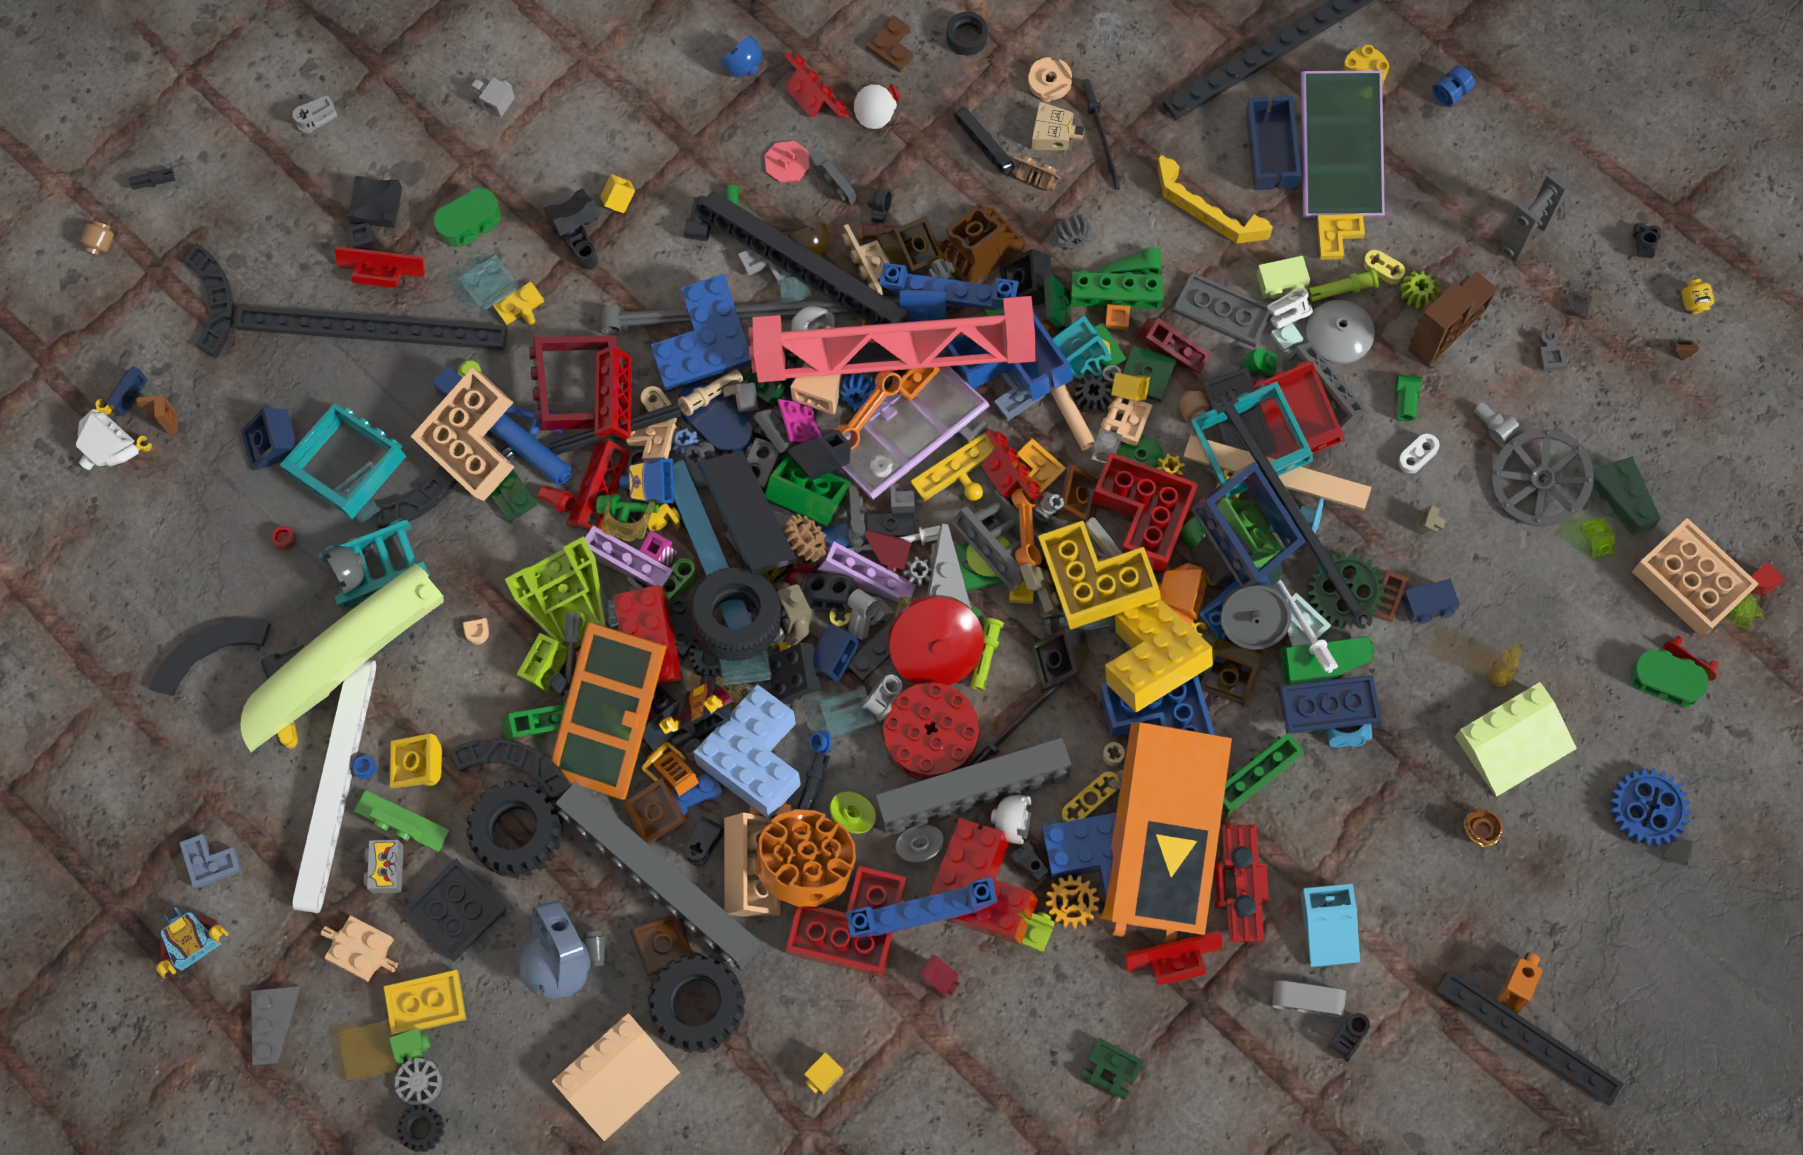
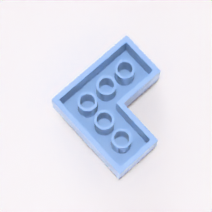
[694,684,801,819]

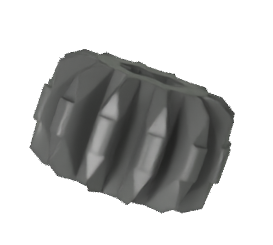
[1053,215,1092,250]

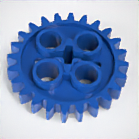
[1609,768,1691,847]

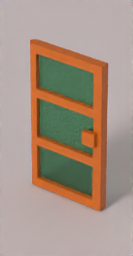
[551,622,667,800]

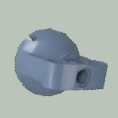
[518,900,591,999]

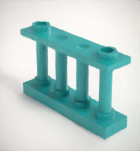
[319,519,430,609]

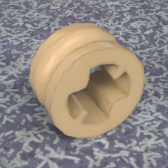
[1103,742,1125,766]

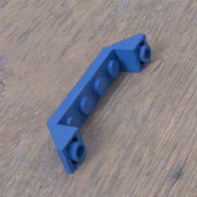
[879,263,1018,310]
[846,877,997,937]

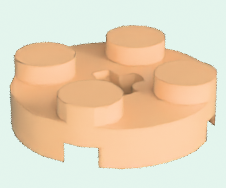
[1028,57,1072,102]

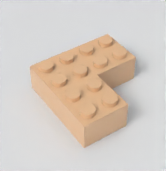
[411,367,515,501]

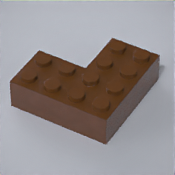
[1408,271,1498,367]

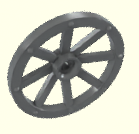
[1492,429,1594,526]

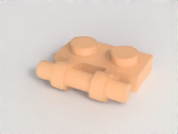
[1100,396,1152,447]

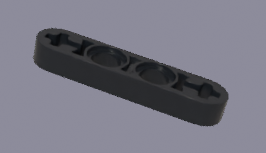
[953,106,1015,176]

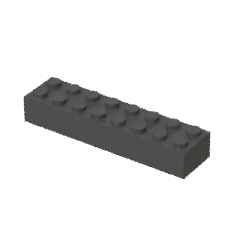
[876,738,1072,834]

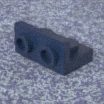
[104,365,148,417]

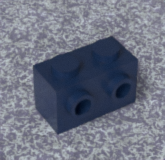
[1401,578,1460,624]
[813,624,861,683]

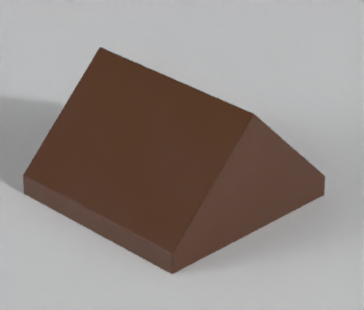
[1058,464,1098,523]

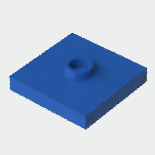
[900,290,946,322]

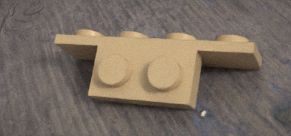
[841,224,889,295]

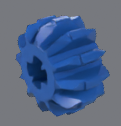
[839,373,876,411]

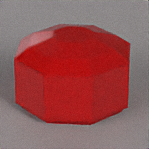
[271,526,296,550]

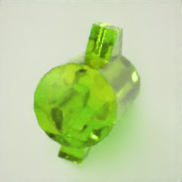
[1730,594,1763,627]

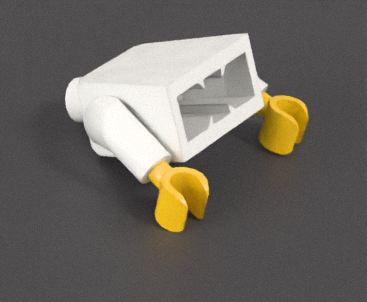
[76,399,152,470]

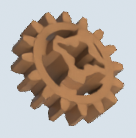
[783,514,829,562]

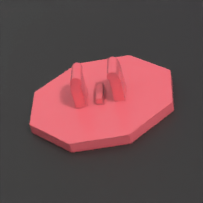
[765,141,810,183]

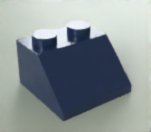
[241,408,298,470]

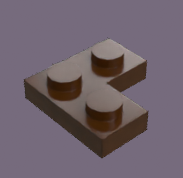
[866,15,913,72]

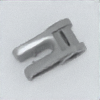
[293,96,337,134]

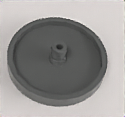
[1221,582,1291,650]

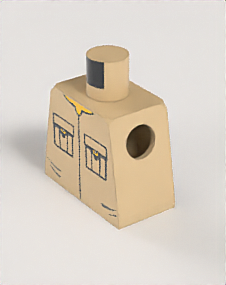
[1032,102,1085,150]

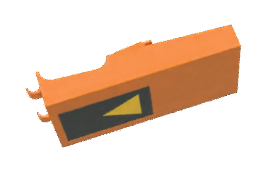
[1099,722,1232,944]

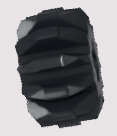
[1074,374,1113,415]

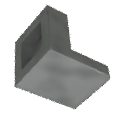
[723,383,759,413]
[954,418,988,445]
[891,486,915,516]

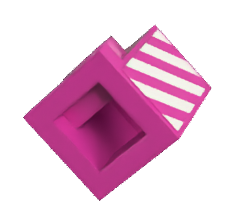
[639,530,678,567]

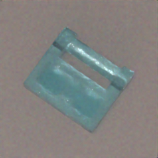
[818,685,877,739]

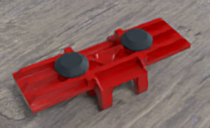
[1214,824,1270,942]

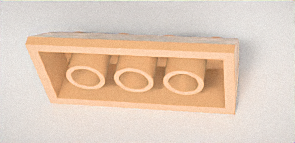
[724,813,781,917]

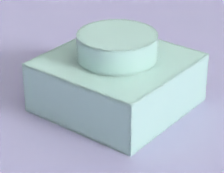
[1271,323,1303,353]

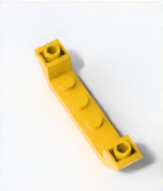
[1157,155,1273,244]

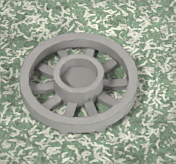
[395,1058,442,1106]

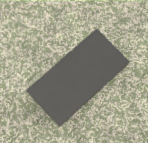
[1172,272,1272,348]

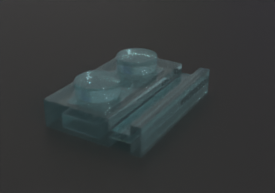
[719,650,771,686]

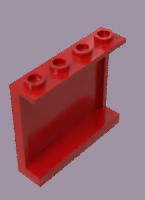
[1253,361,1345,460]

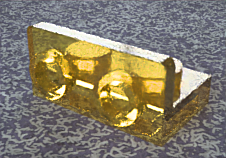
[1486,642,1523,686]

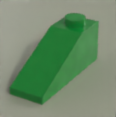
[501,704,582,740]

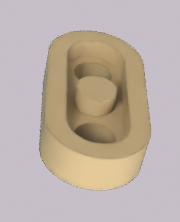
[641,386,677,423]

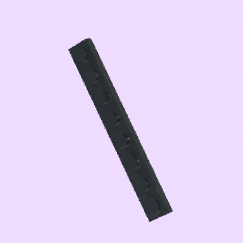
[1435,969,1624,1106]

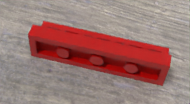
[595,346,631,440]
[566,440,631,531]

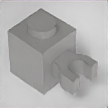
[471,77,515,118]

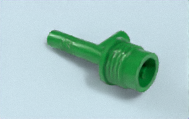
[596,494,659,525]

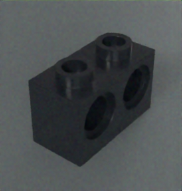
[803,572,858,613]

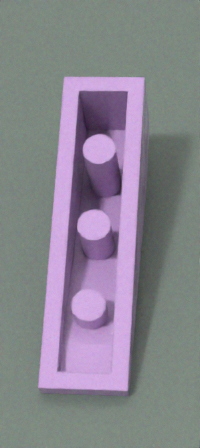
[585,525,673,587]
[817,542,916,603]

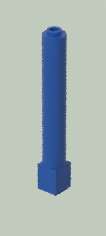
[432,366,571,485]

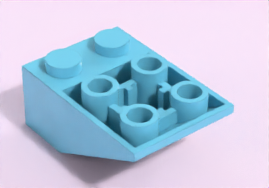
[1300,884,1360,967]

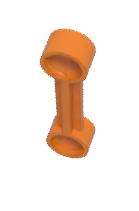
[835,371,902,450]
[1012,487,1042,566]

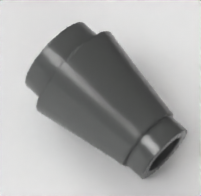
[581,930,606,967]

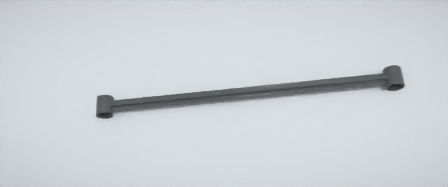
[600,296,960,335]

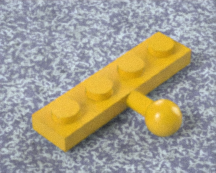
[910,433,995,502]

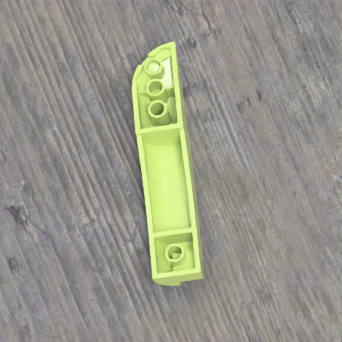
[240,564,443,752]

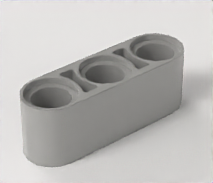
[1272,981,1346,1018]

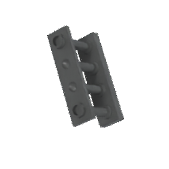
[1498,170,1571,261]
[952,490,1049,592]

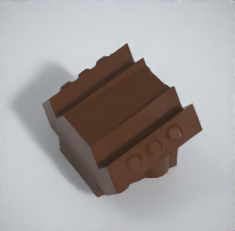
[939,207,1025,283]

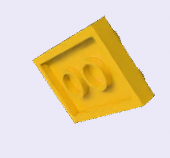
[384,970,467,1036]

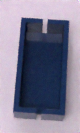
[1245,96,1302,190]

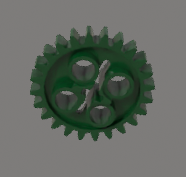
[1308,552,1386,629]

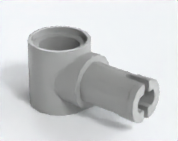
[1474,402,1520,445]
[1032,491,1064,523]

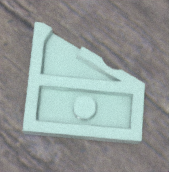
[1287,593,1331,646]

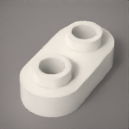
[1398,434,1439,474]

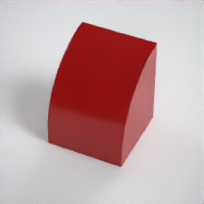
[1750,562,1785,595]

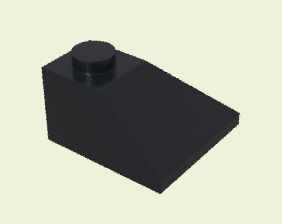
[1031,628,1090,690]

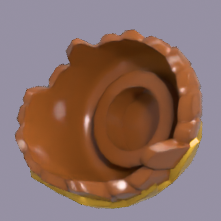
[1464,808,1503,847]

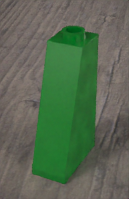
[1280,636,1374,685]

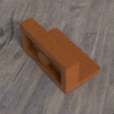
[136,395,177,434]

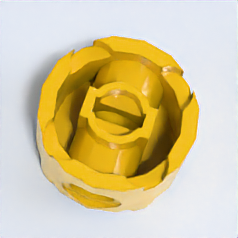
[1341,45,1389,99]

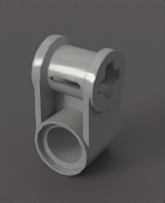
[861,674,902,721]

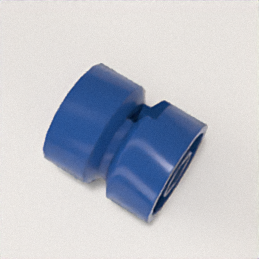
[1432,65,1475,107]

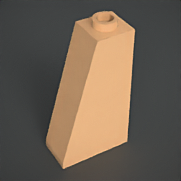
[791,326,843,415]

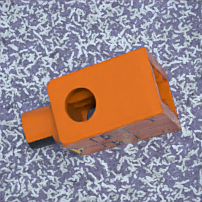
[1496,952,1543,1014]

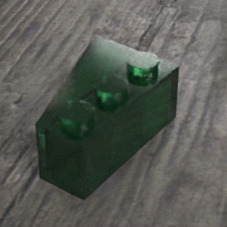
[1593,456,1661,535]

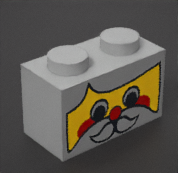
[364,840,403,894]

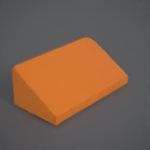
[897,367,941,402]

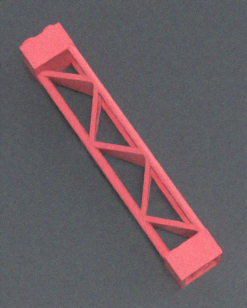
[749,296,1035,382]

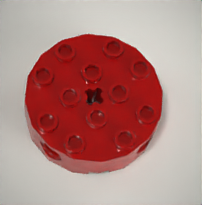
[883,682,979,781]

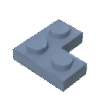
[994,369,1045,422]
[179,834,242,889]

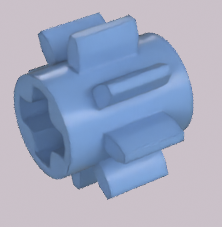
[672,428,700,458]

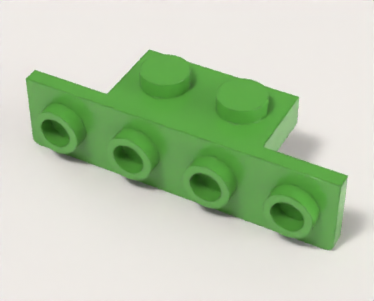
[354,791,450,852]

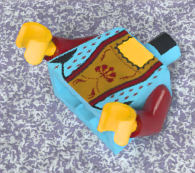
[156,908,229,979]

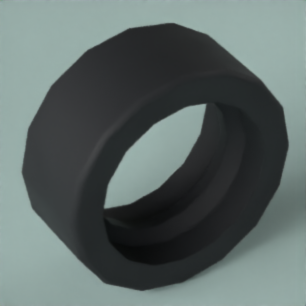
[946,11,988,56]

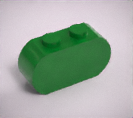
[434,188,501,247]
[1631,649,1708,708]

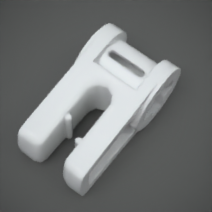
[1267,288,1313,328]

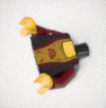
[659,676,732,737]

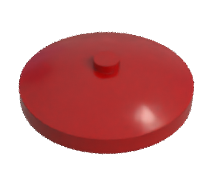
[888,595,984,686]

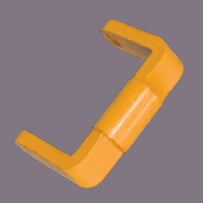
[642,742,687,782]

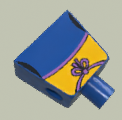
[620,458,674,503]

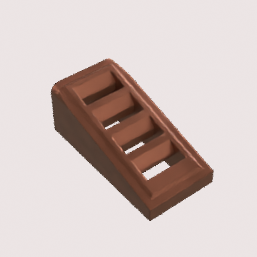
[1370,570,1409,622]

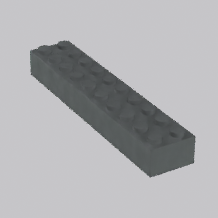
[556,781,761,970]

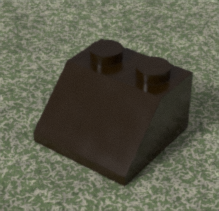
[878,217,944,274]
[1201,637,1263,705]

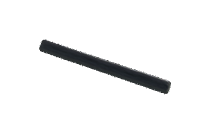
[549,403,681,455]

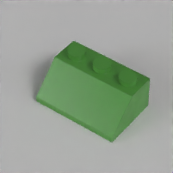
[1217,498,1283,568]

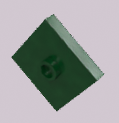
[1044,274,1072,331]
[1123,346,1176,402]

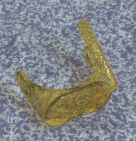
[601,501,655,542]

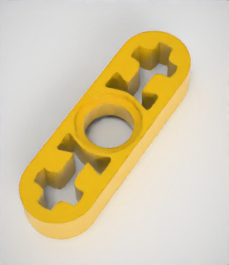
[1062,772,1120,822]

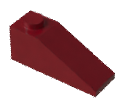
[1136,318,1211,374]

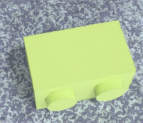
[1256,256,1310,299]

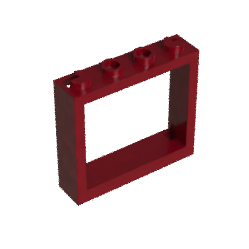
[529,335,623,431]

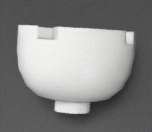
[791,306,835,331]
[991,795,1031,844]

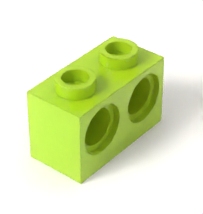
[516,633,567,692]

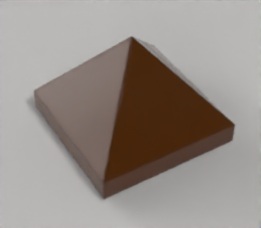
[1670,340,1699,360]

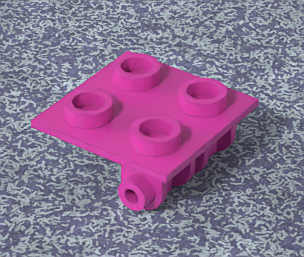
[778,399,820,443]

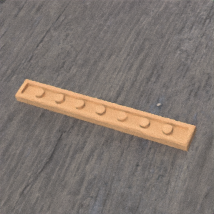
[1183,435,1371,511]

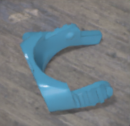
[1325,725,1372,748]

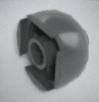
[321,546,366,594]

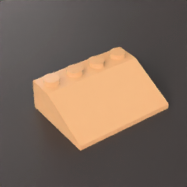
[1632,518,1758,638]
[552,1013,680,1141]

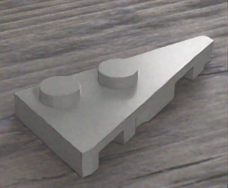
[927,524,971,608]

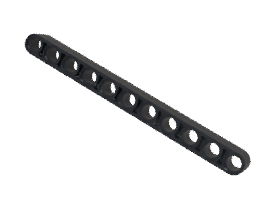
[696,192,909,325]

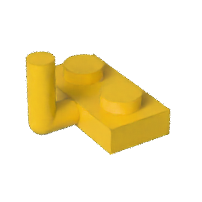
[493,282,544,326]

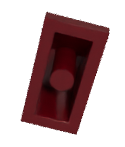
[865,529,911,572]
[919,954,960,999]

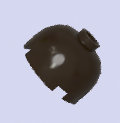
[788,223,830,257]

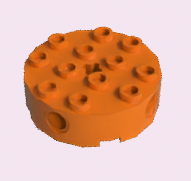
[755,809,856,907]

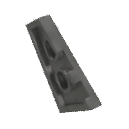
[251,986,303,1067]

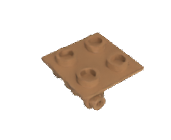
[1013,154,1061,191]

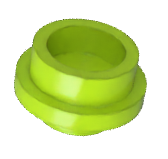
[458,361,481,378]

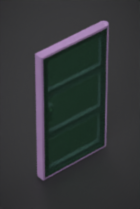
[1301,71,1385,218]

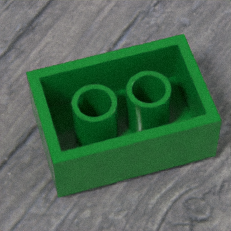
[765,455,851,526]

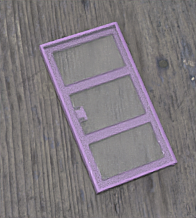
[840,355,990,500]

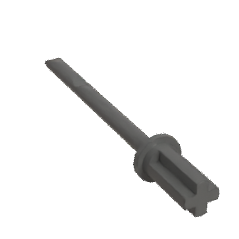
[562,612,581,733]

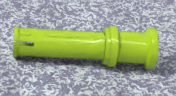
[1308,268,1379,302]
[969,618,1004,691]

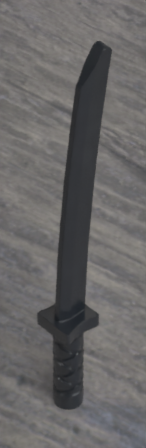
[1081,79,1120,190]
[966,682,1064,767]

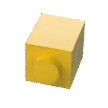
[804,1052,844,1095]

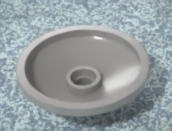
[1306,300,1375,364]

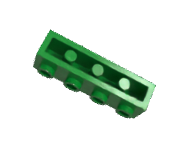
[1071,270,1163,310]
[1222,733,1304,817]

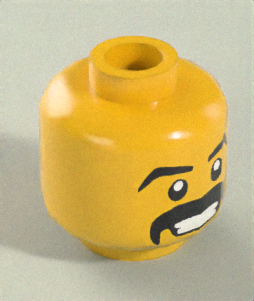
[1681,279,1715,314]

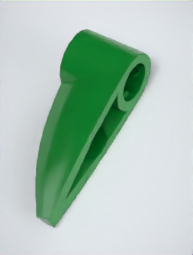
[1097,247,1162,275]

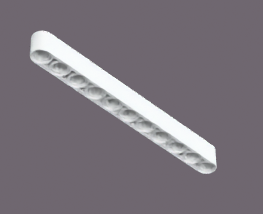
[293,659,376,913]

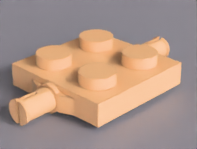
[321,916,398,982]

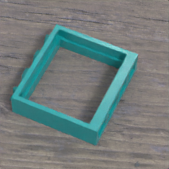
[1191,382,1313,498]
[280,403,406,519]

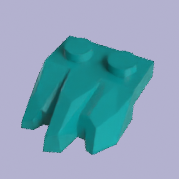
[1052,315,1112,379]

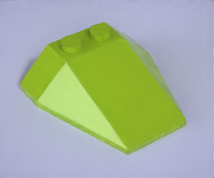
[505,536,607,649]

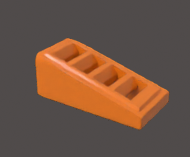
[653,751,699,797]

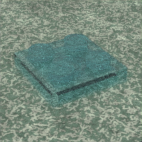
[458,255,520,312]

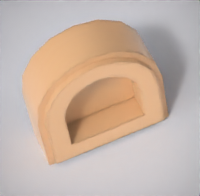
[463,618,489,644]

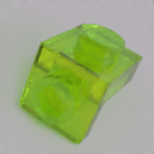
[1581,518,1615,558]

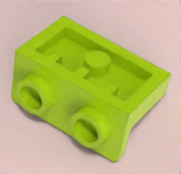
[1019,912,1055,953]

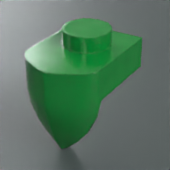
[1239,348,1277,378]

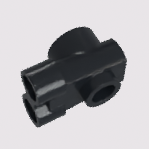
[1633,223,1661,258]
[1008,840,1050,883]

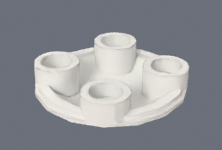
[854,84,896,129]

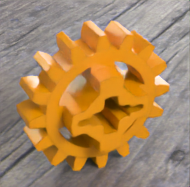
[1046,875,1099,930]

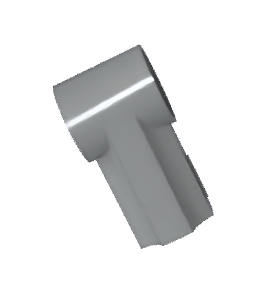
[848,589,879,640]

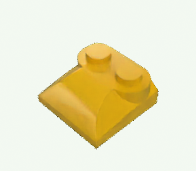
[390,734,442,788]

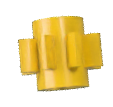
[1156,453,1185,477]

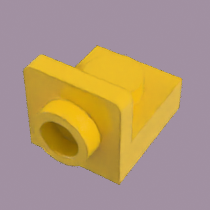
[643,503,681,532]

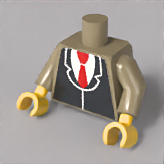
[752,581,812,651]

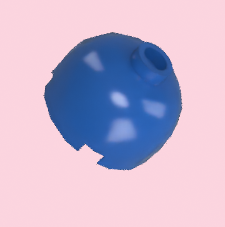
[719,35,762,78]

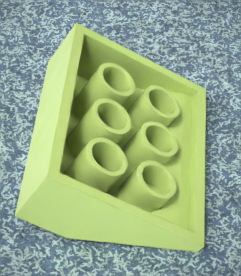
[1455,682,1577,797]

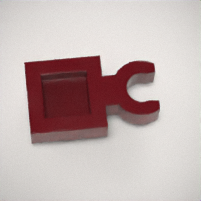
[781,558,819,592]

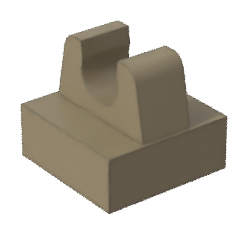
[1414,505,1446,535]

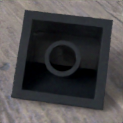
[1000,249,1053,305]

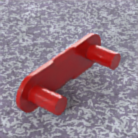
[1663,636,1719,681]

